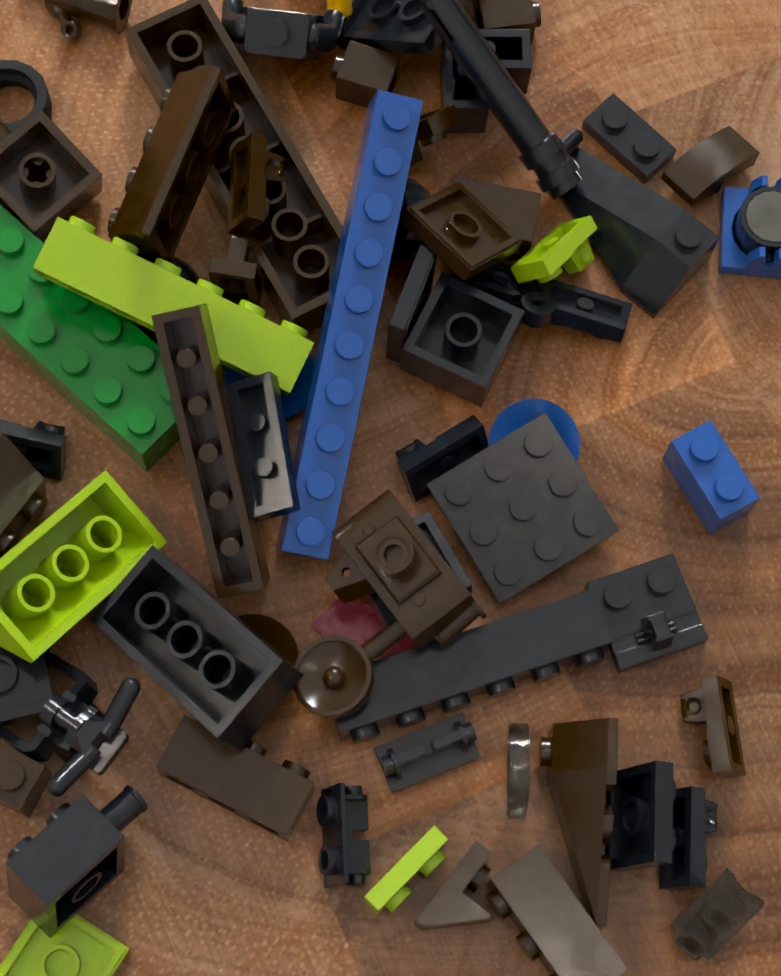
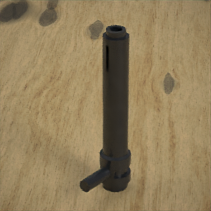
[419,0,583,199]

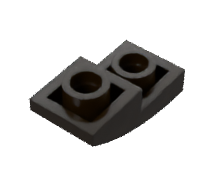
[661,126,760,206]

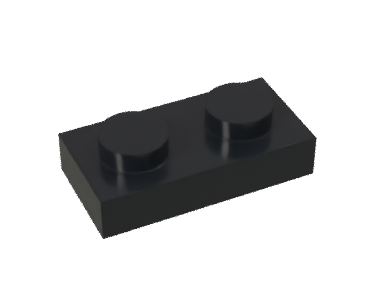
[582,93,677,184]

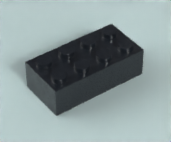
[90,545,304,751]

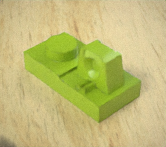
[510,215,598,284]

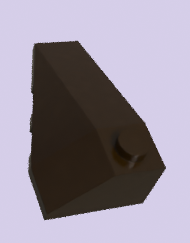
[539,718,619,930]

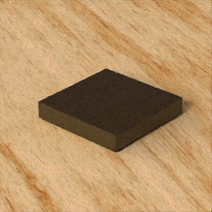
[399,182,522,282]

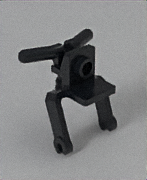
[0,648,141,797]

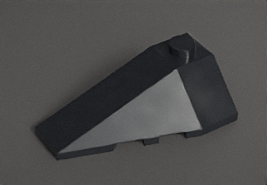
[559,147,719,319]

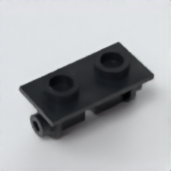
[374,713,481,793]
[317,783,371,888]

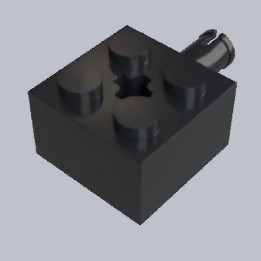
[5,785,148,938]

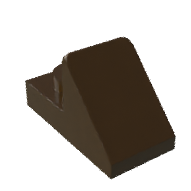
[414,841,493,931]

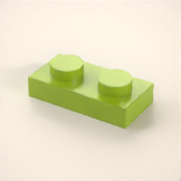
[363,825,448,915]

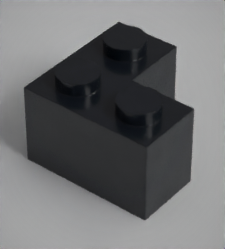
[439,29,532,133]

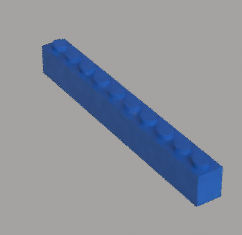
[275,89,423,560]

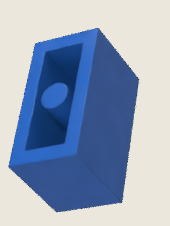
[662,420,760,535]

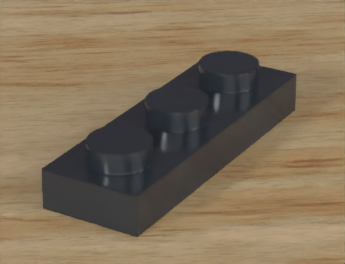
[227,371,301,522]

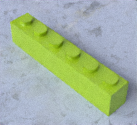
[33,216,314,396]

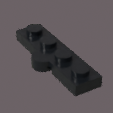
[452,262,633,343]

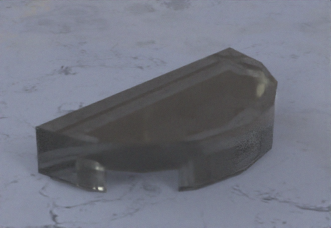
[506,723,530,819]

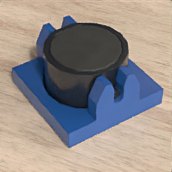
[718,175,781,279]

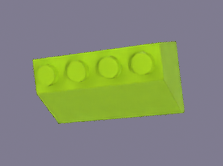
[0,470,167,663]

